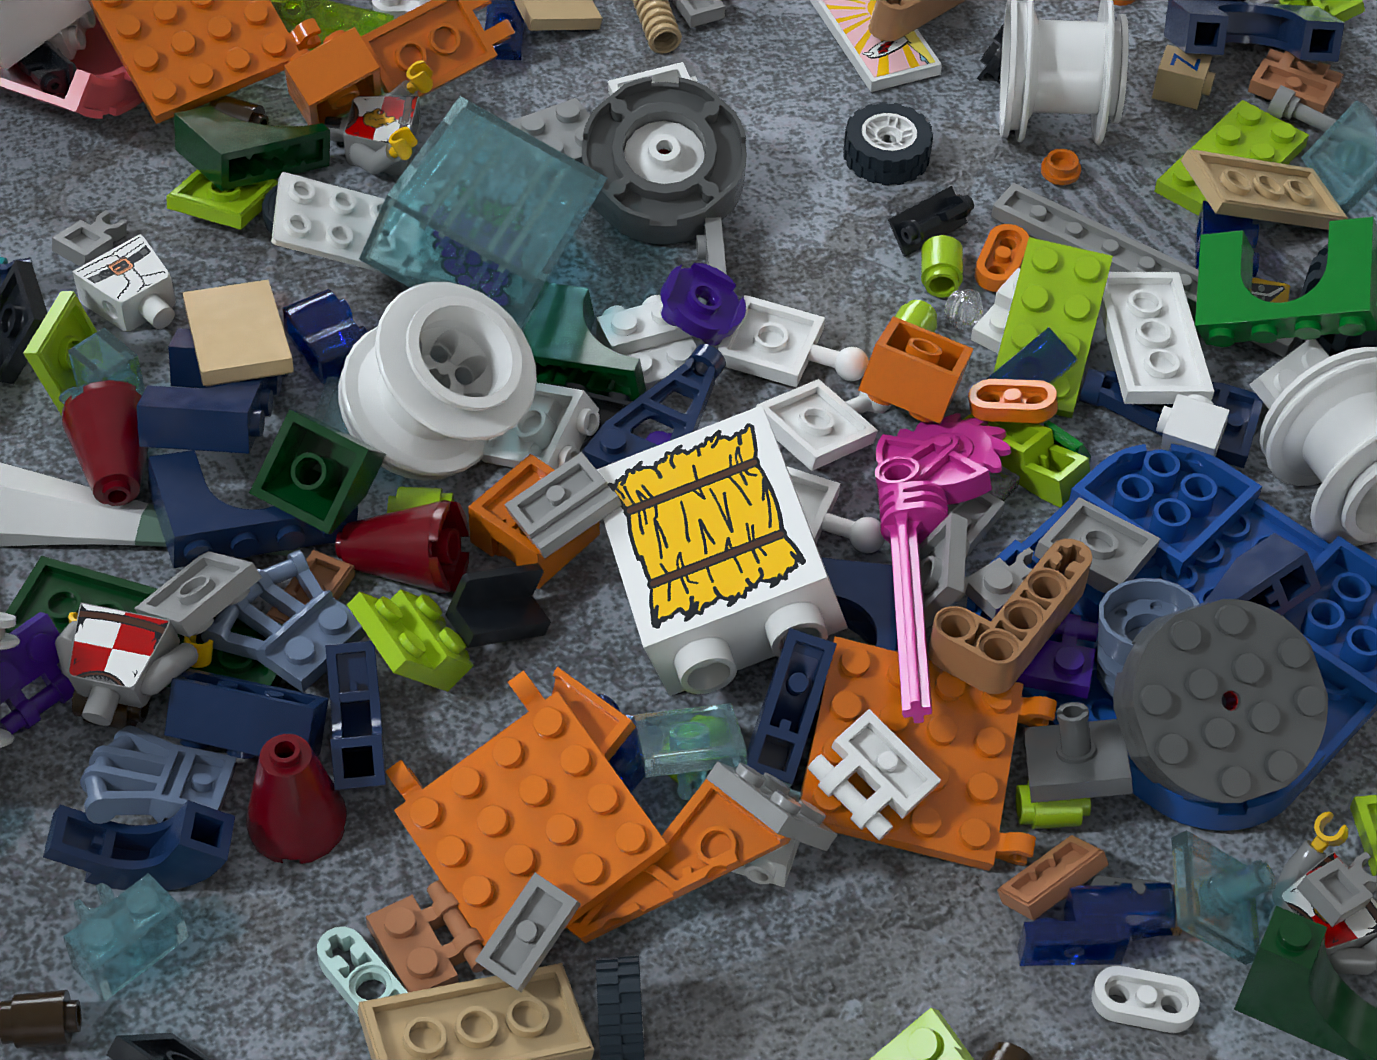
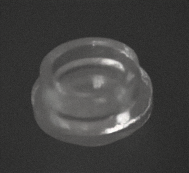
[944,289,983,331]

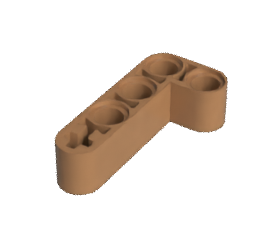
[868,0,965,41]
[928,538,1092,694]

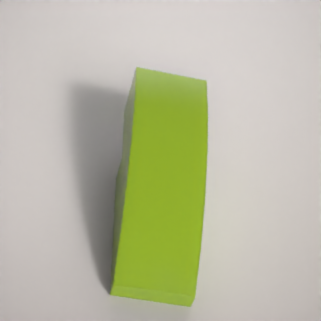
[963,414,1090,508]

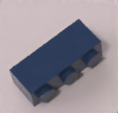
[164,669,329,759]

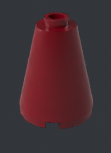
[61,380,149,506]
[335,500,469,593]
[246,734,347,864]

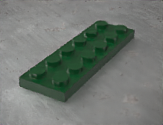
[5,556,283,687]

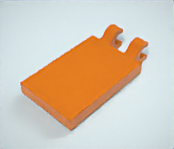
[361,0,515,98]

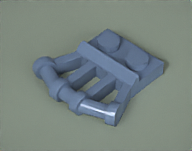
[201,550,367,693]
[80,725,237,824]

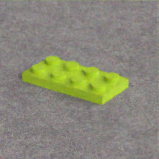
[1154,100,1309,229]
[992,237,1113,418]

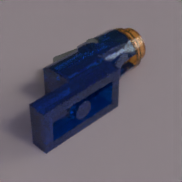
[1017,875,1195,966]

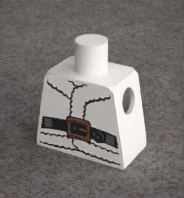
[72,234,176,331]

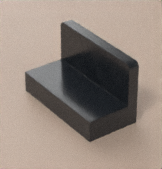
[445,563,551,648]

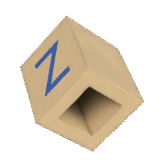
[1152,45,1216,109]

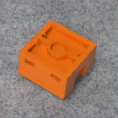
[468,454,600,589]

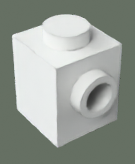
[1156,393,1229,456]

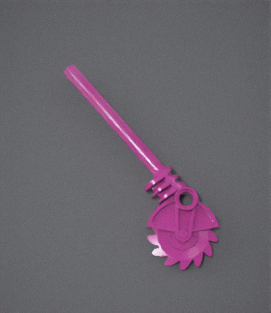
[875,413,1011,723]

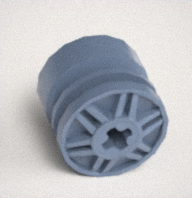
[1097,578,1199,697]

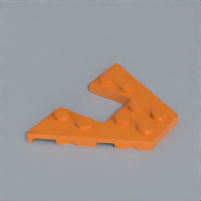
[552,667,791,943]

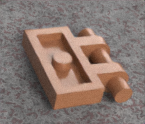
[1248,49,1344,114]
[366,880,486,992]

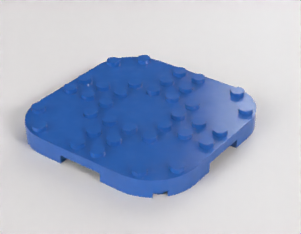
[966,444,1377,831]

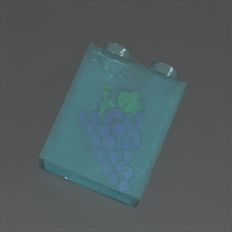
[359,96,608,330]

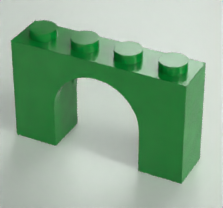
[1195,216,1377,347]

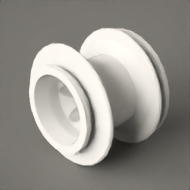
[999,0,1129,145]
[338,282,537,481]
[1259,347,1377,546]

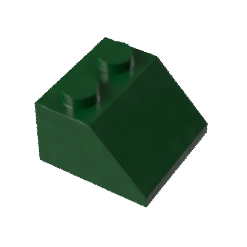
[249,409,386,534]

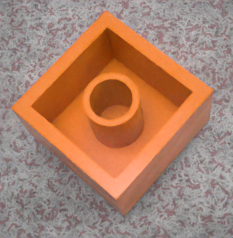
[284,27,381,125]
[858,316,974,424]

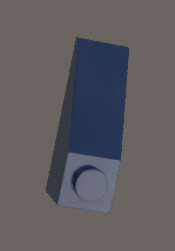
[1204,533,1321,615]
[743,628,837,787]

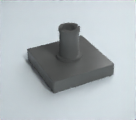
[1024,702,1133,803]

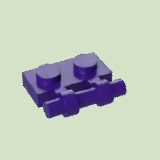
[0,612,75,735]
[1016,613,1098,699]

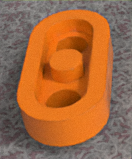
[975,224,1029,292]
[968,379,1058,424]

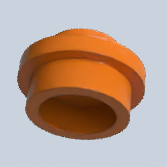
[1041,149,1081,185]

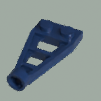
[582,344,726,469]
[1079,368,1263,468]

